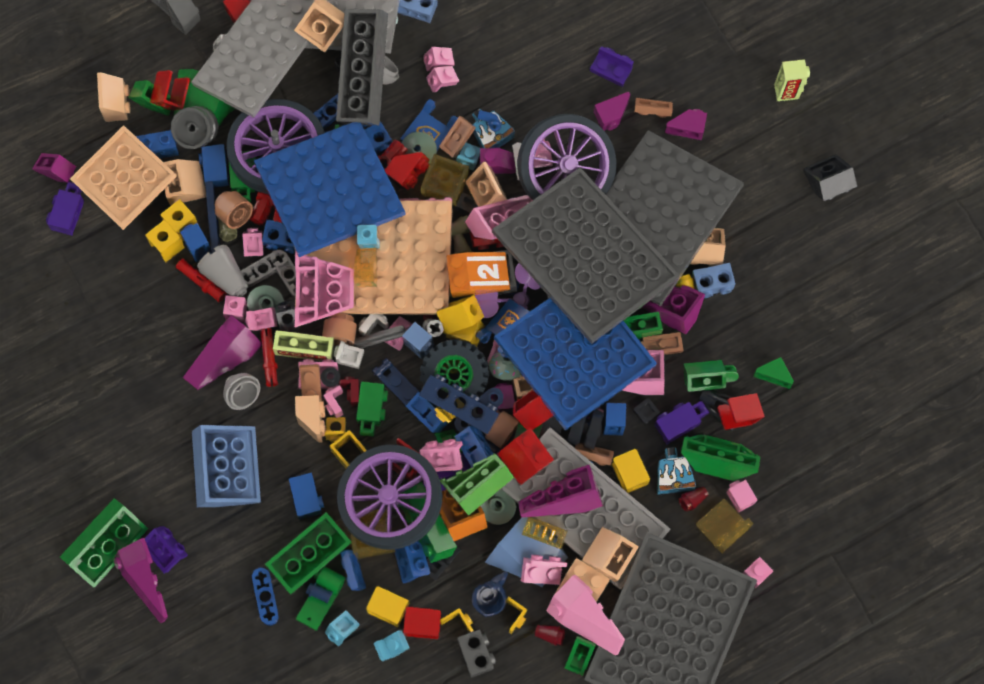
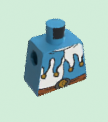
[472,109,515,149]
[657,447,696,495]

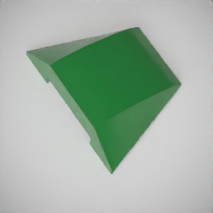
[174,69,235,127]

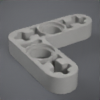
[241,250,296,298]

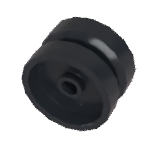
[567,407,605,450]

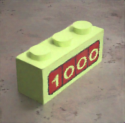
[774,60,810,101]
[273,330,335,361]

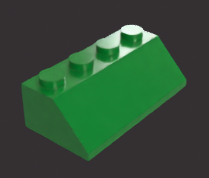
[60,498,148,588]
[265,512,352,594]

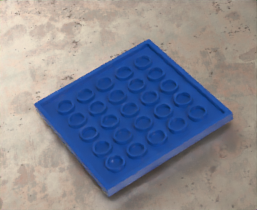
[254,122,405,257]
[494,298,657,430]

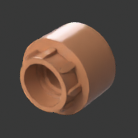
[215,191,253,229]
[322,313,357,346]
[482,410,520,449]

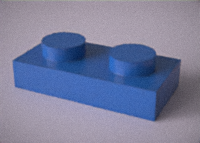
[341,550,366,591]

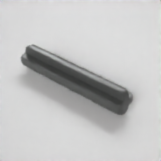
[354,325,406,349]

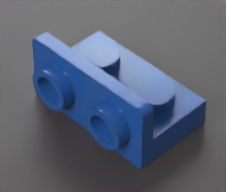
[394,540,430,584]

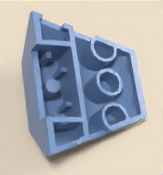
[485,517,568,587]

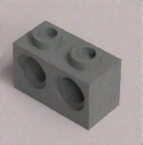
[457,629,496,678]

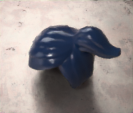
[471,571,508,617]

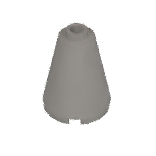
[197,245,248,297]

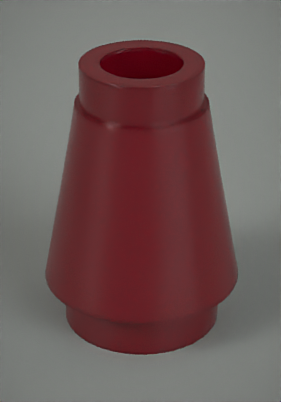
[678,486,709,512]
[535,625,565,646]

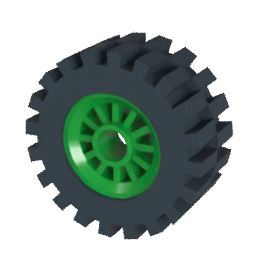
[420,339,490,407]

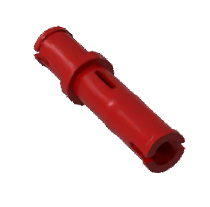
[176,259,226,302]
[260,328,278,387]

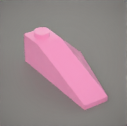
[465,195,533,240]
[621,350,664,395]
[547,575,625,655]

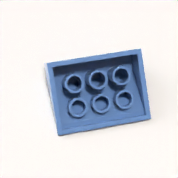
[192,425,261,507]

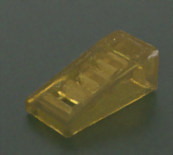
[522,517,568,549]

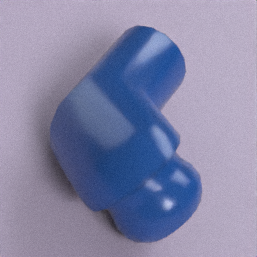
[478,110,501,132]

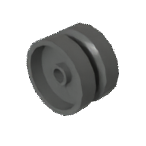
[171,106,219,149]

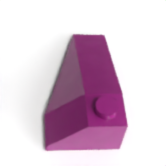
[641,286,705,334]
[183,315,262,390]
[518,464,603,518]
[114,538,168,623]

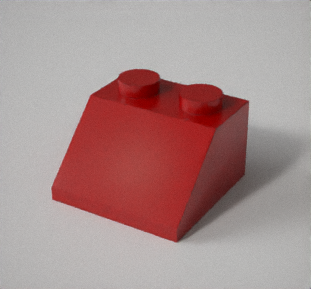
[497,428,554,486]

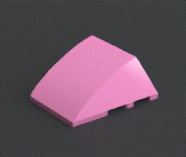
[295,251,354,327]

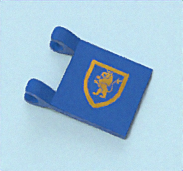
[400,99,458,152]
[476,299,530,358]

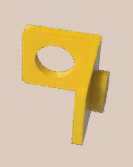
[434,396,465,423]
[325,417,346,442]
[506,597,527,634]
[440,608,474,633]

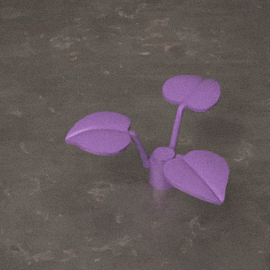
[475,263,540,318]

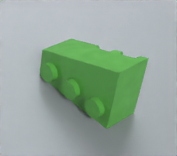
[440,454,514,516]

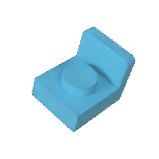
[456,143,482,171]
[357,225,380,249]
[325,611,360,646]
[374,630,410,661]

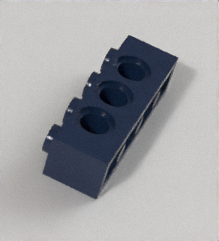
[419,374,500,434]

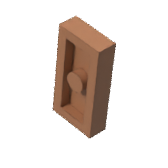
[635,98,673,117]
[439,116,476,158]
[642,332,684,355]
[300,364,322,401]
[575,442,614,466]

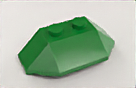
[681,435,760,481]

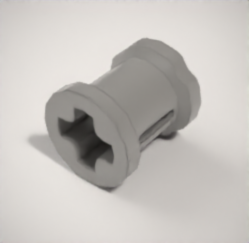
[422,319,443,337]

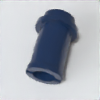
[306,582,332,603]

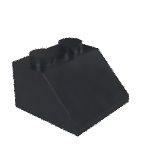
[803,154,857,201]

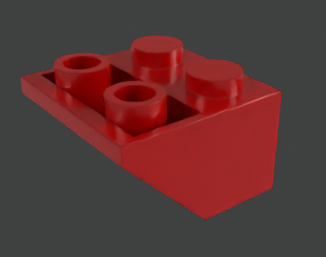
[385,152,430,190]

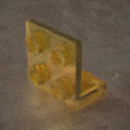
[696,499,753,553]

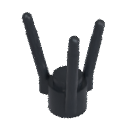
[699,389,734,431]

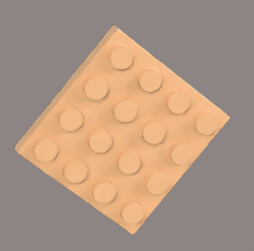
[70,125,177,230]

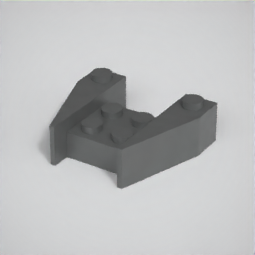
[144,0,201,35]

